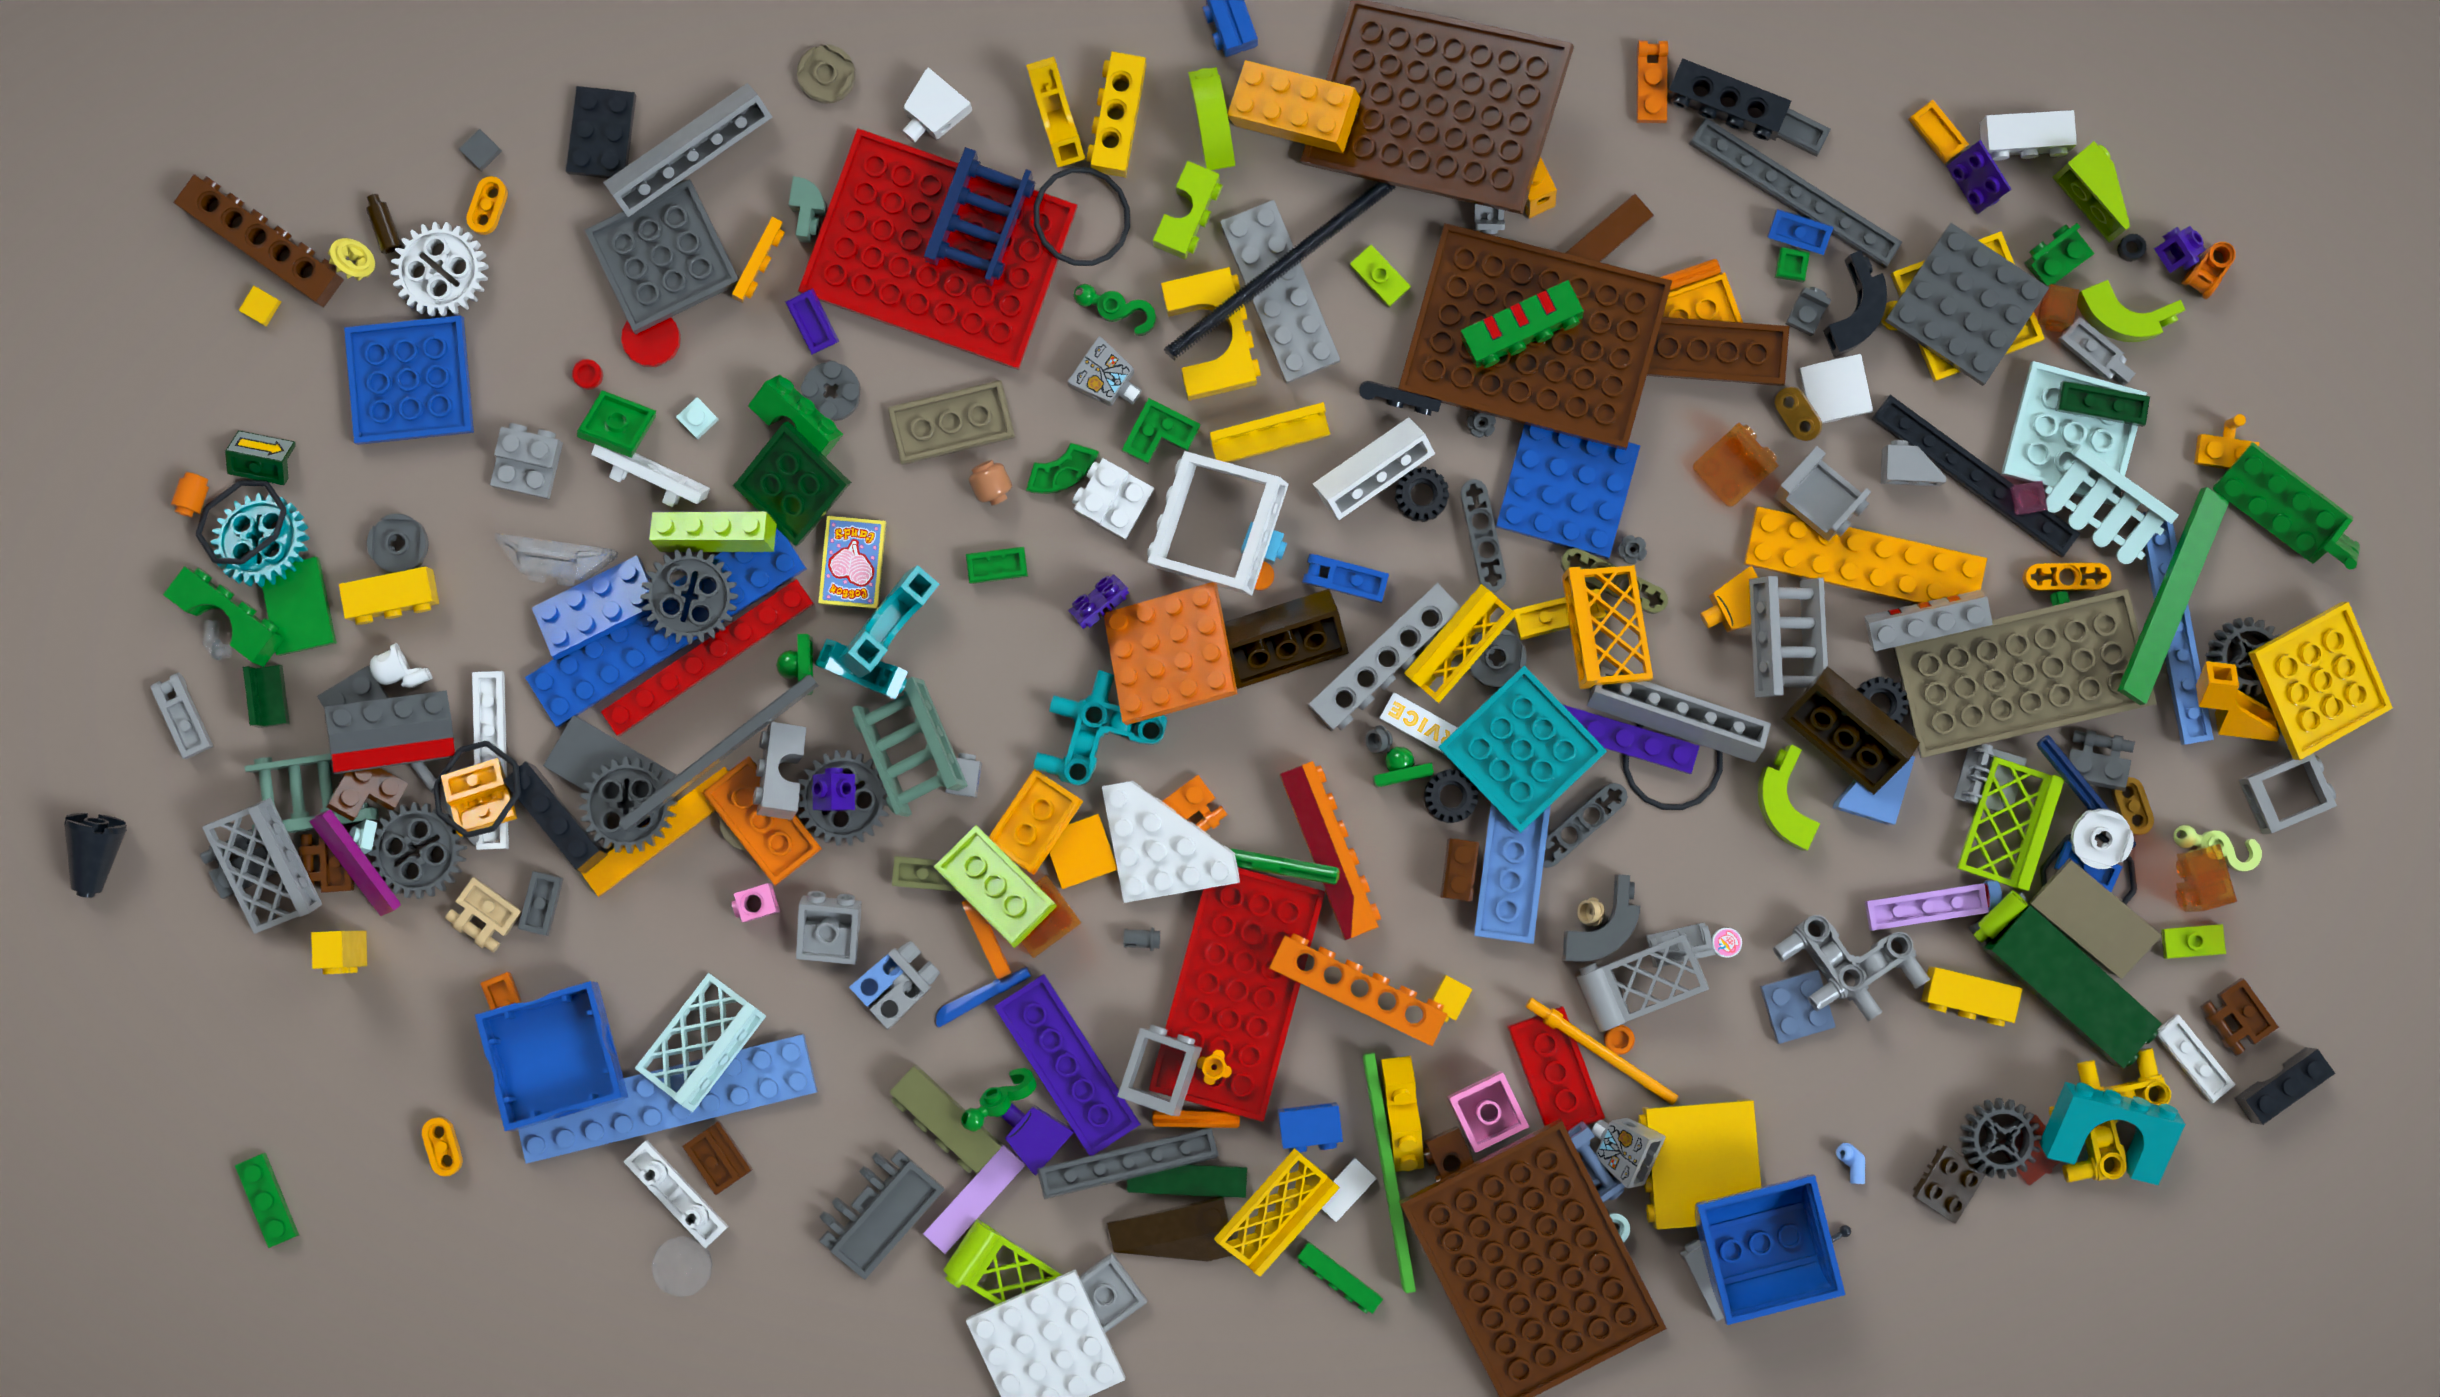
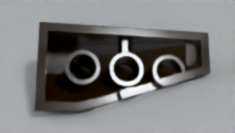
[1107,1197,1234,1262]

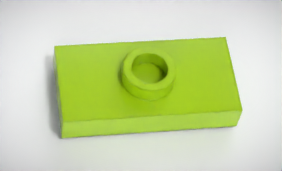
[1349,244,1411,308]
[2161,924,2226,959]

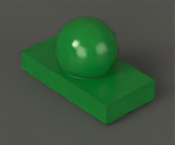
[776,634,813,695]
[1372,747,1434,788]

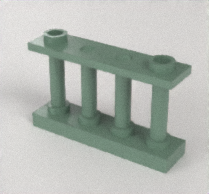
[852,677,968,817]
[244,753,379,836]

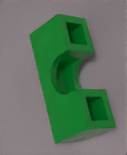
[748,375,843,457]

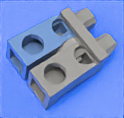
[849,941,940,1029]

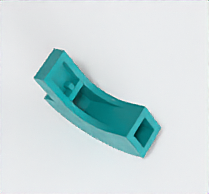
[815,638,908,700]

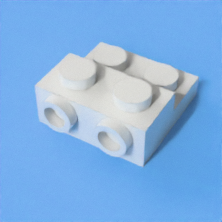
[1072,458,1155,540]

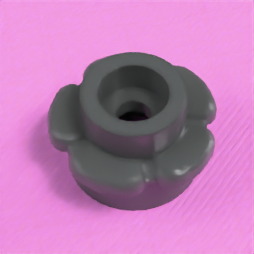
[1467,411,1496,438]
[1618,535,1647,564]
[1366,725,1393,754]

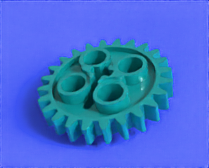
[211,493,310,587]

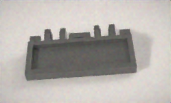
[819,1150,945,1280]

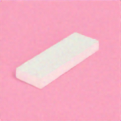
[2156,1014,2236,1103]

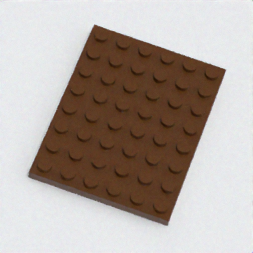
[1300,0,1574,214]
[1398,223,1672,450]
[1399,1119,1667,1397]

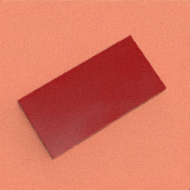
[1507,1006,1605,1131]

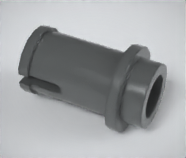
[1123,927,1160,951]

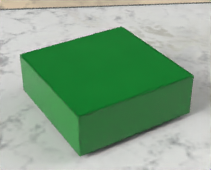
[1775,247,1810,283]

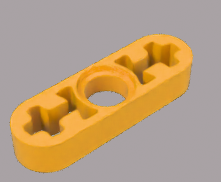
[2022,563,2111,591]

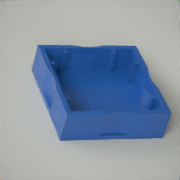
[475,981,628,1131]

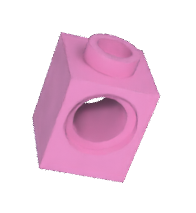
[732,883,780,922]

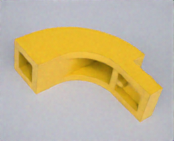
[1026,56,1085,168]

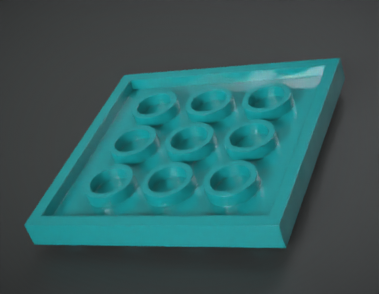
[1438,665,1607,834]

